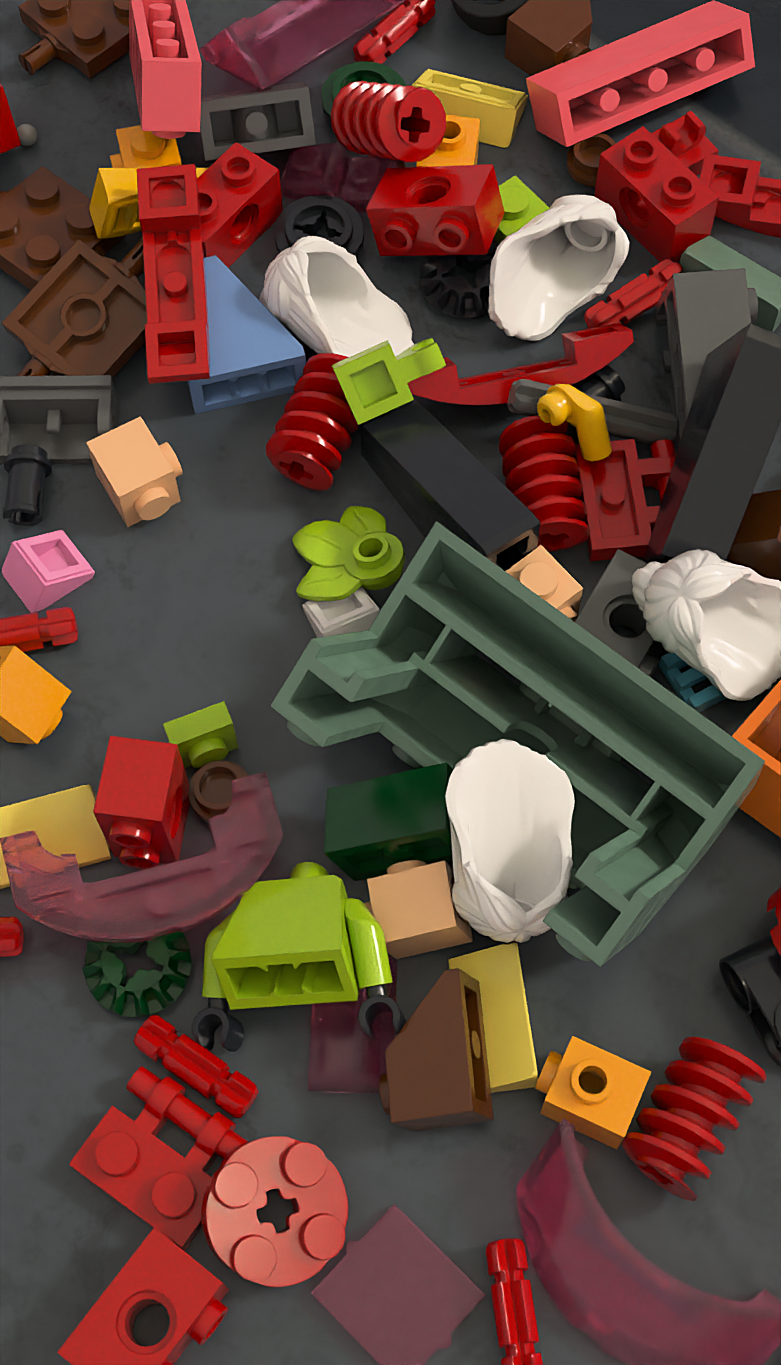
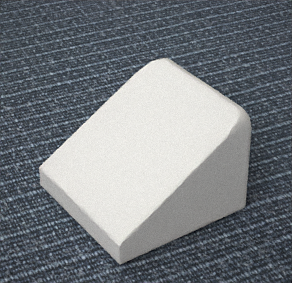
[302,586,380,638]

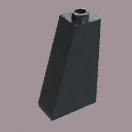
[643,324,781,563]
[360,397,540,571]

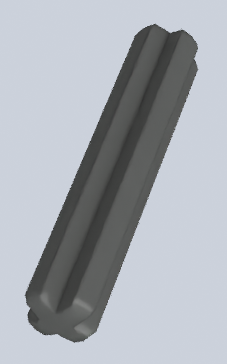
[507,379,678,445]

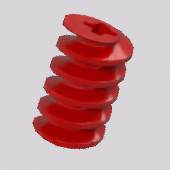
[331,81,446,162]
[266,353,360,491]
[499,415,590,552]
[621,1036,767,1201]

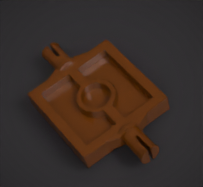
[18,0,129,79]
[0,166,125,290]
[2,238,147,378]

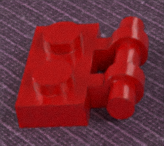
[573,439,676,562]
[69,1066,248,1251]

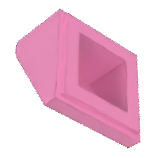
[2,530,95,613]

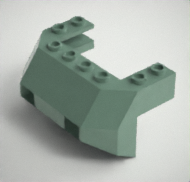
[271,521,765,967]

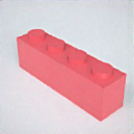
[129,0,202,139]
[526,0,755,147]

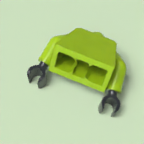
[191,862,406,1052]

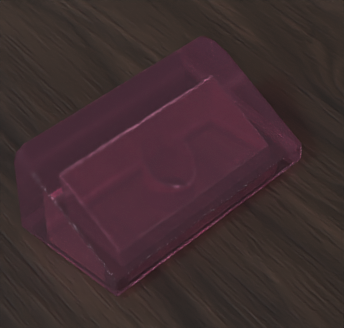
[308,955,397,1094]

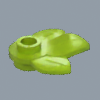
[292,506,405,601]

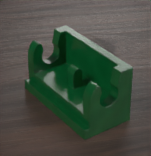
[324,762,454,881]

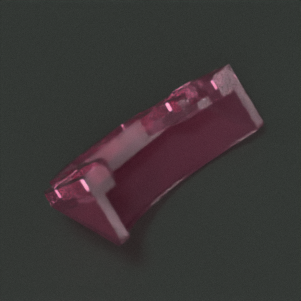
[199,0,405,91]
[0,772,283,943]
[516,1118,781,1365]

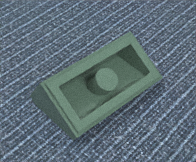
[679,235,781,332]

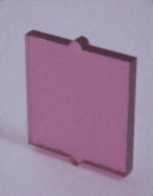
[311,1204,485,1365]

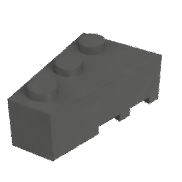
[653,268,758,449]

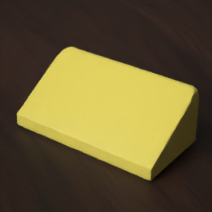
[412,69,528,148]
[0,784,112,889]
[448,942,538,1093]

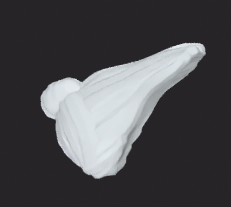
[488,195,630,341]
[259,236,414,357]
[632,549,781,701]
[445,739,575,943]

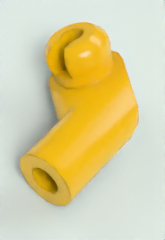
[537,384,612,461]

